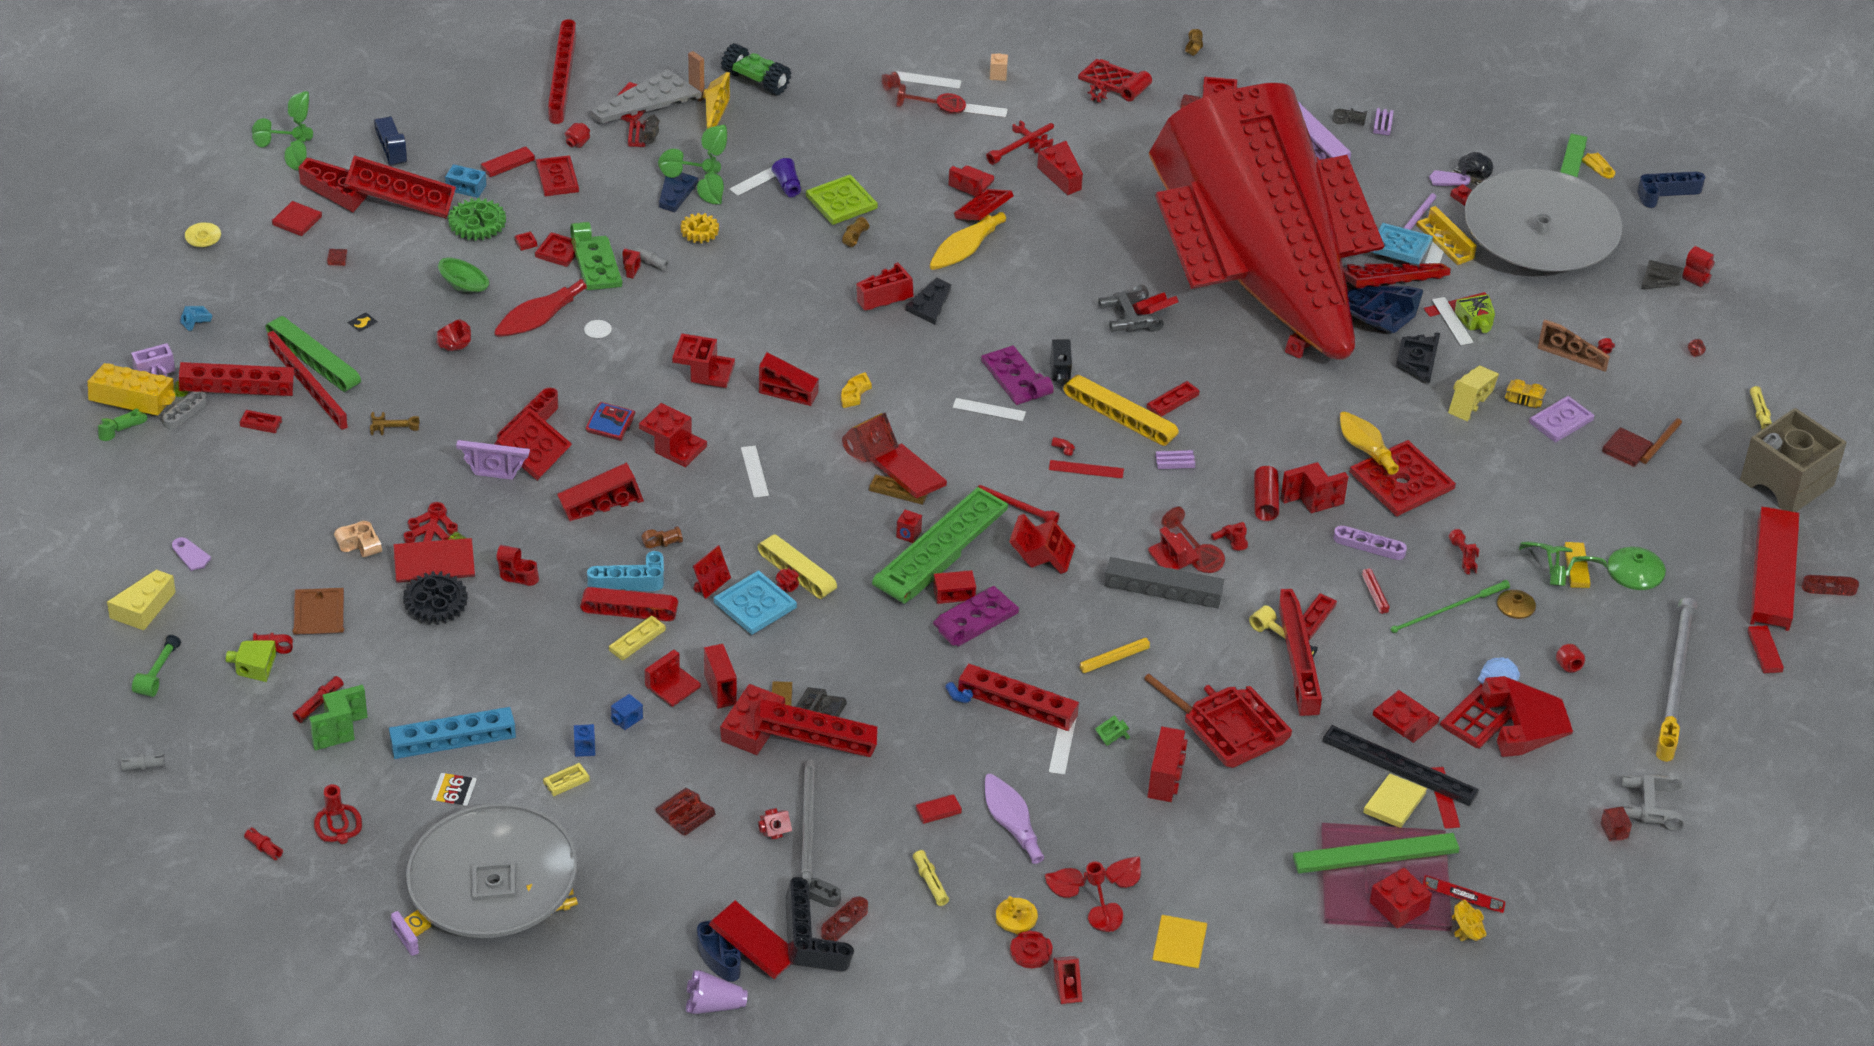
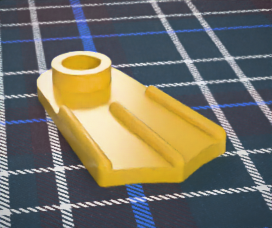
[1582,152,1615,179]

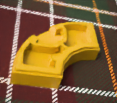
[841,372,872,408]

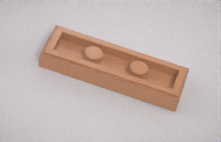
[688,51,704,102]

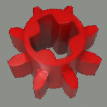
[1087,81,1110,103]
[775,568,799,593]

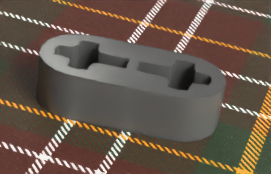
[809,878,841,907]

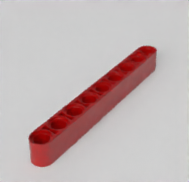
[548,19,576,124]

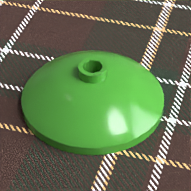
[438,257,489,293]
[1607,546,1666,590]

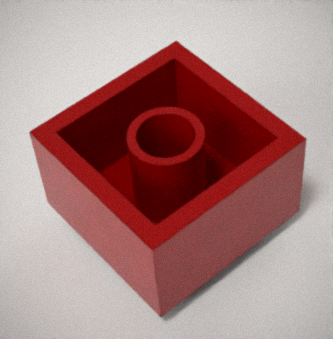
[1369,868,1432,929]

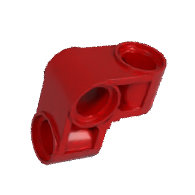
[496,545,539,586]

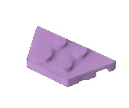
[456,440,530,480]

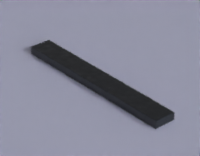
[1322,725,1479,806]

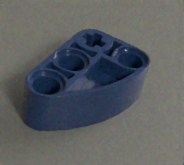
[697,920,741,982]

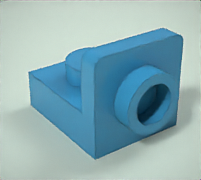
[180,306,213,331]

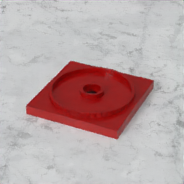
[1349,440,1456,516]

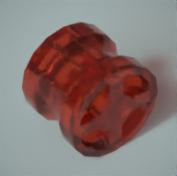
[881,71,901,91]

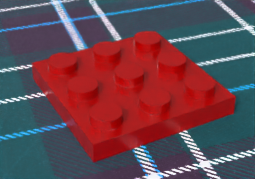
[494,408,572,481]

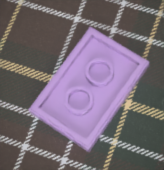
[1529,396,1595,443]

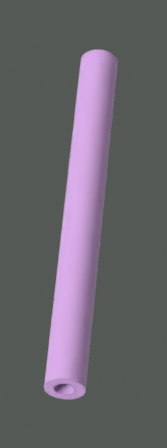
[1404,193,1436,230]

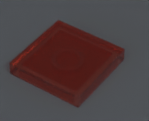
[1602,427,1653,467]

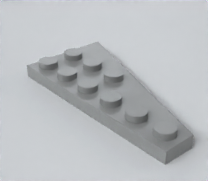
[590,69,702,123]

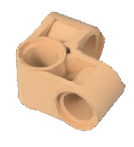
[334,521,382,558]

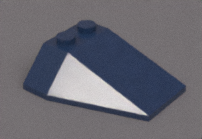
[1348,286,1423,333]

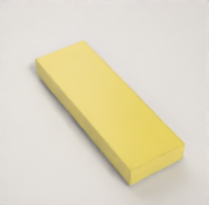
[609,616,666,661]

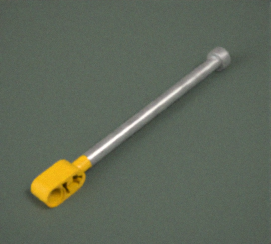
[1656,598,1698,762]

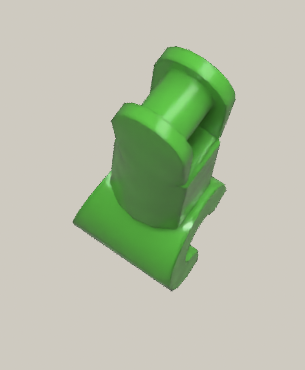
[98,408,148,441]

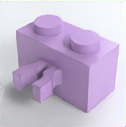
[131,343,175,377]

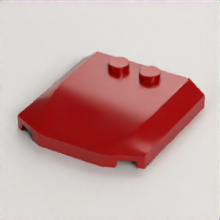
[1185,686,1292,768]

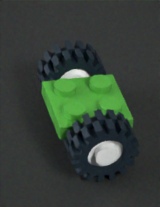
[721,43,792,95]

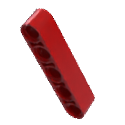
[497,387,559,439]
[580,587,679,621]

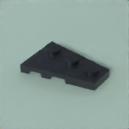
[906,278,951,325]

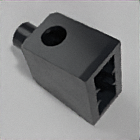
[1050,339,1072,385]

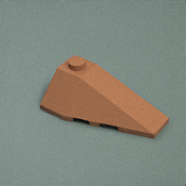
[1538,319,1610,372]

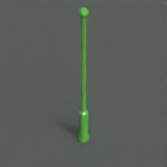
[1391,580,1510,633]

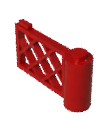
[1078,59,1153,101]

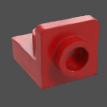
[622,249,641,279]
[1285,333,1311,358]

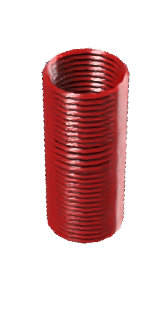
[1254,466,1279,521]

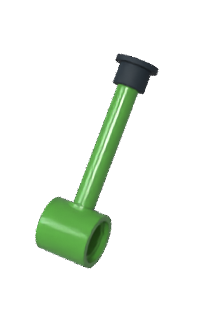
[132,634,181,697]

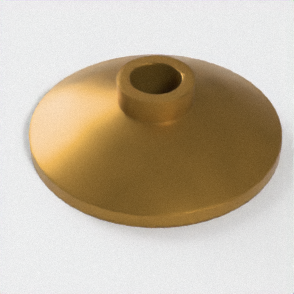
[1497,590,1536,619]

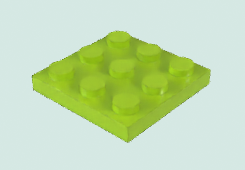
[806,174,878,225]

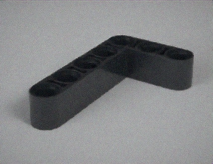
[785,877,854,971]

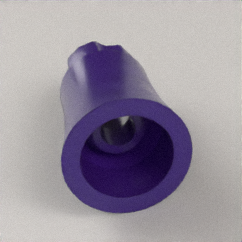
[771,158,801,197]

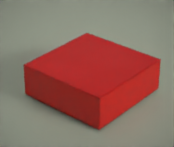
[514,231,538,251]

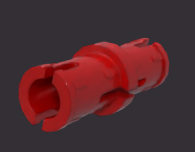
[244,827,283,860]

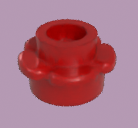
[1597,338,1615,354]

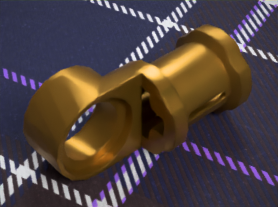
[1185,29,1203,56]
[842,217,870,247]

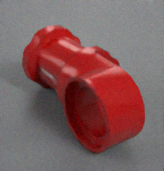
[253,632,293,654]

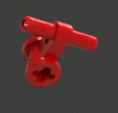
[1211,522,1248,551]

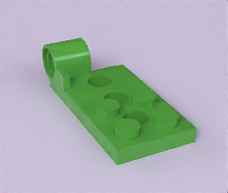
[570,222,622,290]

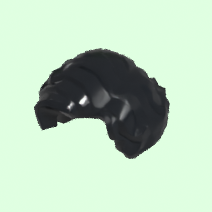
[1458,152,1493,179]

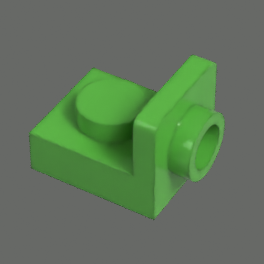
[1095,715,1130,746]

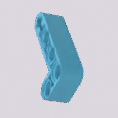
[587,551,664,591]

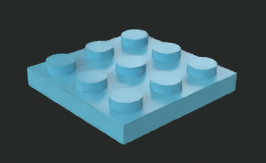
[1373,223,1433,265]
[714,570,797,635]

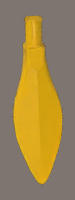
[930,212,1006,270]
[1340,412,1399,475]

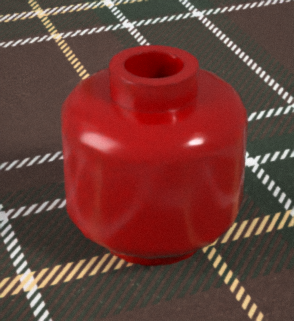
[565,123,590,148]
[1556,644,1585,673]

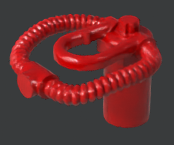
[314,784,362,844]

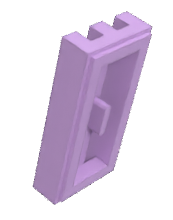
[1373,108,1394,135]
[1155,450,1195,469]
[391,911,419,956]

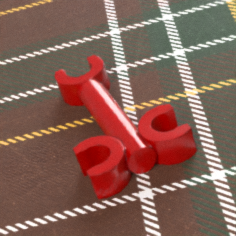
[1012,120,1054,154]

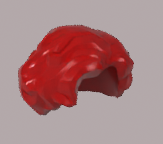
[436,319,471,351]

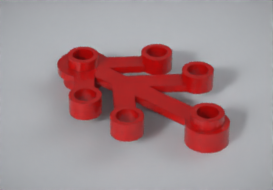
[404,502,458,543]

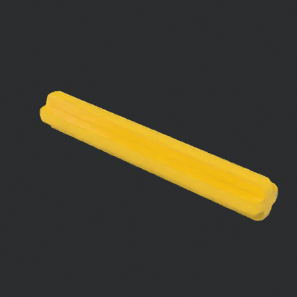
[1079,638,1150,673]

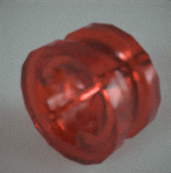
[1688,339,1706,357]

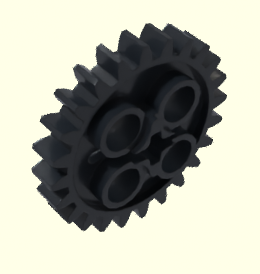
[403,571,468,625]

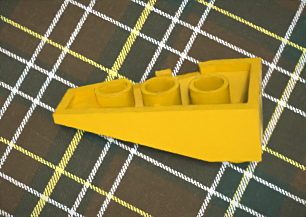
[703,72,730,129]

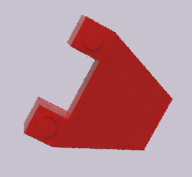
[1480,676,1573,757]

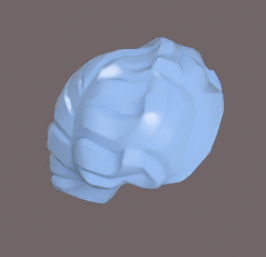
[1478,657,1520,684]

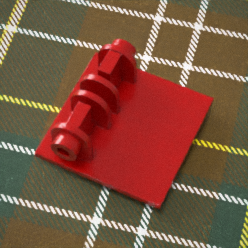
[693,545,731,599]

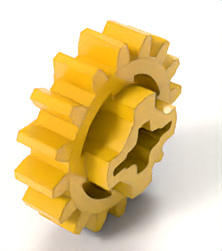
[681,213,719,244]

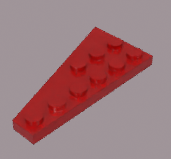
[1343,263,1451,288]

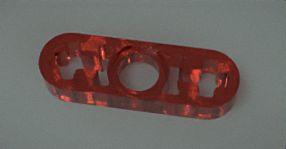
[1802,575,1859,596]
[821,896,868,941]

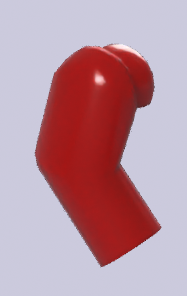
[1051,437,1075,456]

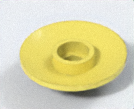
[185,222,221,247]

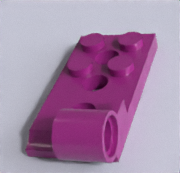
[981,345,1054,405]
[933,586,1019,647]

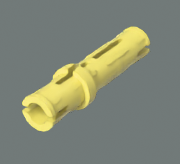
[1750,386,1772,430]
[913,850,949,906]

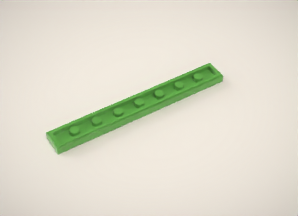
[1293,833,1459,874]

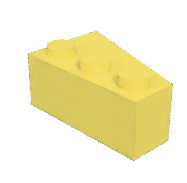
[1448,365,1499,422]
[107,570,176,630]

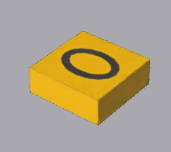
[404,910,431,937]

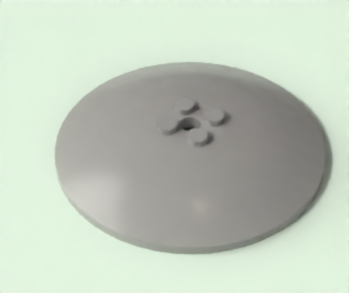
[406,803,578,938]

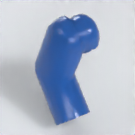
[945,682,973,703]

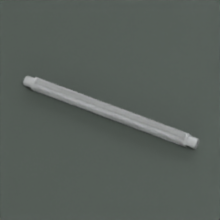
[800,760,816,884]

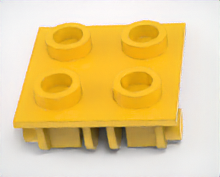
[1505,379,1547,408]

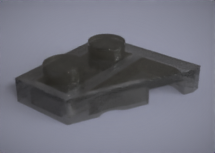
[1641,260,1684,290]

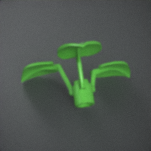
[252,91,313,171]
[658,125,727,205]
[1519,541,1607,586]

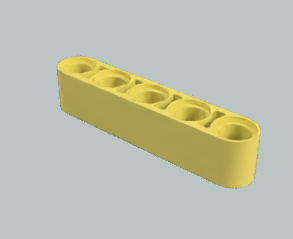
[757,534,837,599]

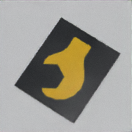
[347,312,378,333]

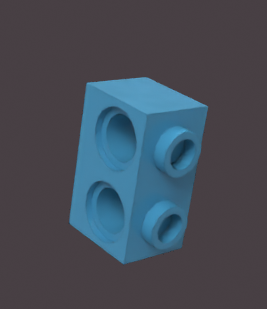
[445,164,487,198]

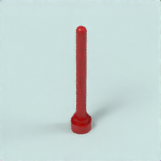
[986,123,1054,165]
[977,485,1060,523]

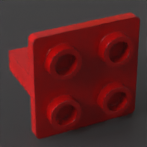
[1148,526,1199,570]

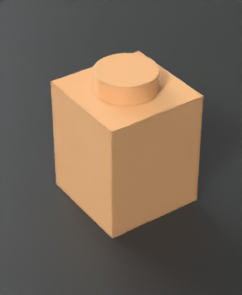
[990,53,1008,81]

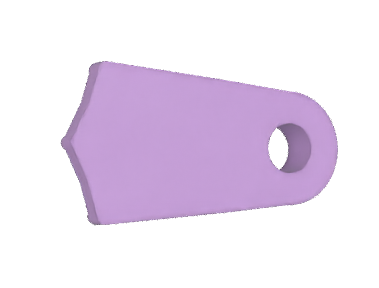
[1429,170,1471,186]
[172,537,211,571]

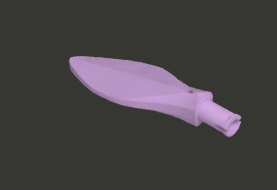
[985,774,1044,864]

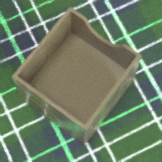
[1740,408,1847,512]

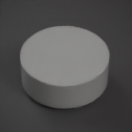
[1763,433,1782,450]

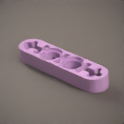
[1333,526,1407,560]

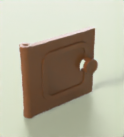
[292,588,345,635]

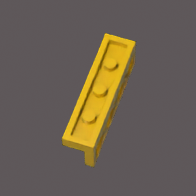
[1416,206,1477,265]

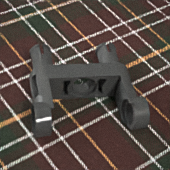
[1098,285,1164,332]

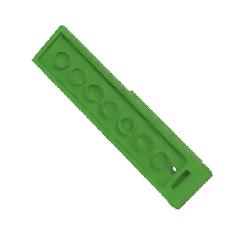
[872,487,1008,604]

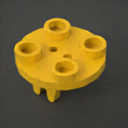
[996,896,1038,935]
[1452,900,1487,941]

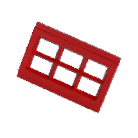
[1440,684,1512,749]

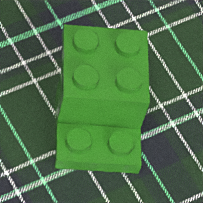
[309,684,368,750]

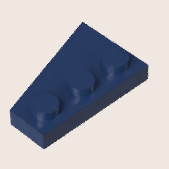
[659,173,699,213]

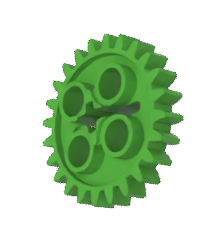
[448,198,506,241]

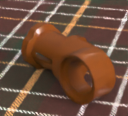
[641,526,683,548]

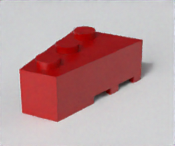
[1037,141,1083,196]
[856,262,914,310]

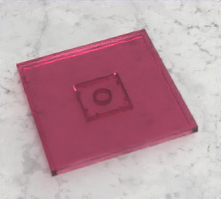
[1321,823,1452,931]

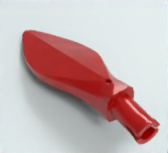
[494,279,587,337]

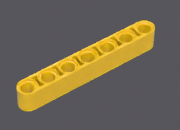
[1063,375,1179,446]

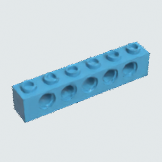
[389,707,516,759]

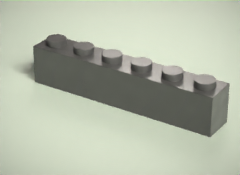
[1104,557,1224,609]

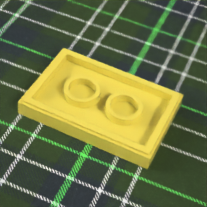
[1363,774,1427,828]

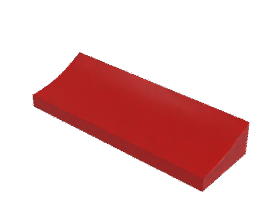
[344,155,456,219]

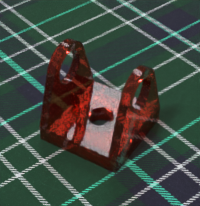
[842,412,899,462]

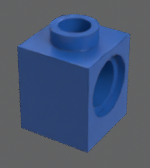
[611,694,643,730]
[574,724,595,757]

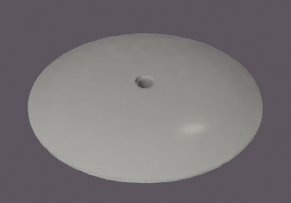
[1464,169,1623,271]

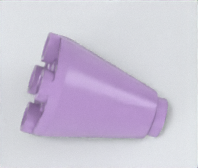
[686,970,748,1014]

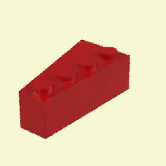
[298,157,368,213]
[557,462,644,521]

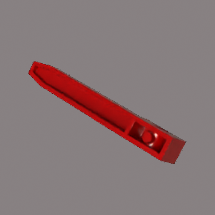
[1279,589,1322,716]

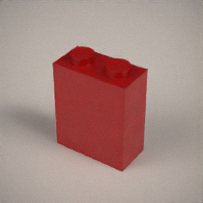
[704,643,737,709]

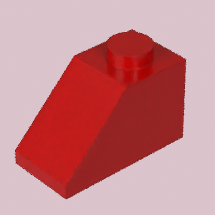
[1053,956,1083,1004]

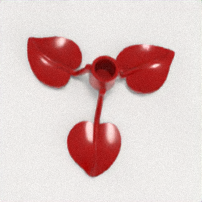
[1045,856,1141,932]

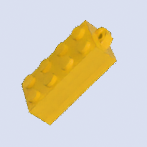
[87,363,175,416]

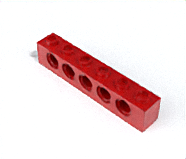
[179,362,294,396]
[958,663,1079,732]
[754,699,878,757]

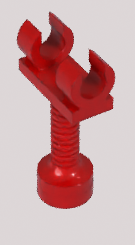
[1449,529,1479,575]

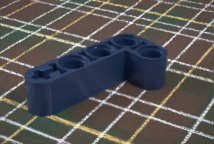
[374,116,407,165]
[1637,171,1705,208]

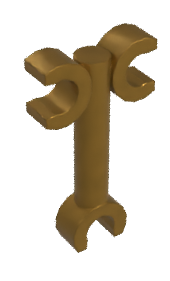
[370,412,420,435]

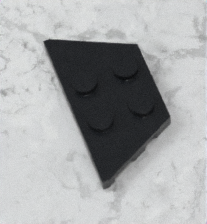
[1396,332,1440,383]

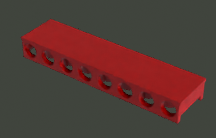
[1750,506,1800,631]

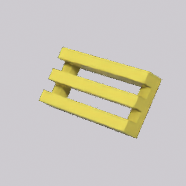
[543,763,590,797]

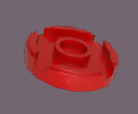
[1010,931,1053,969]

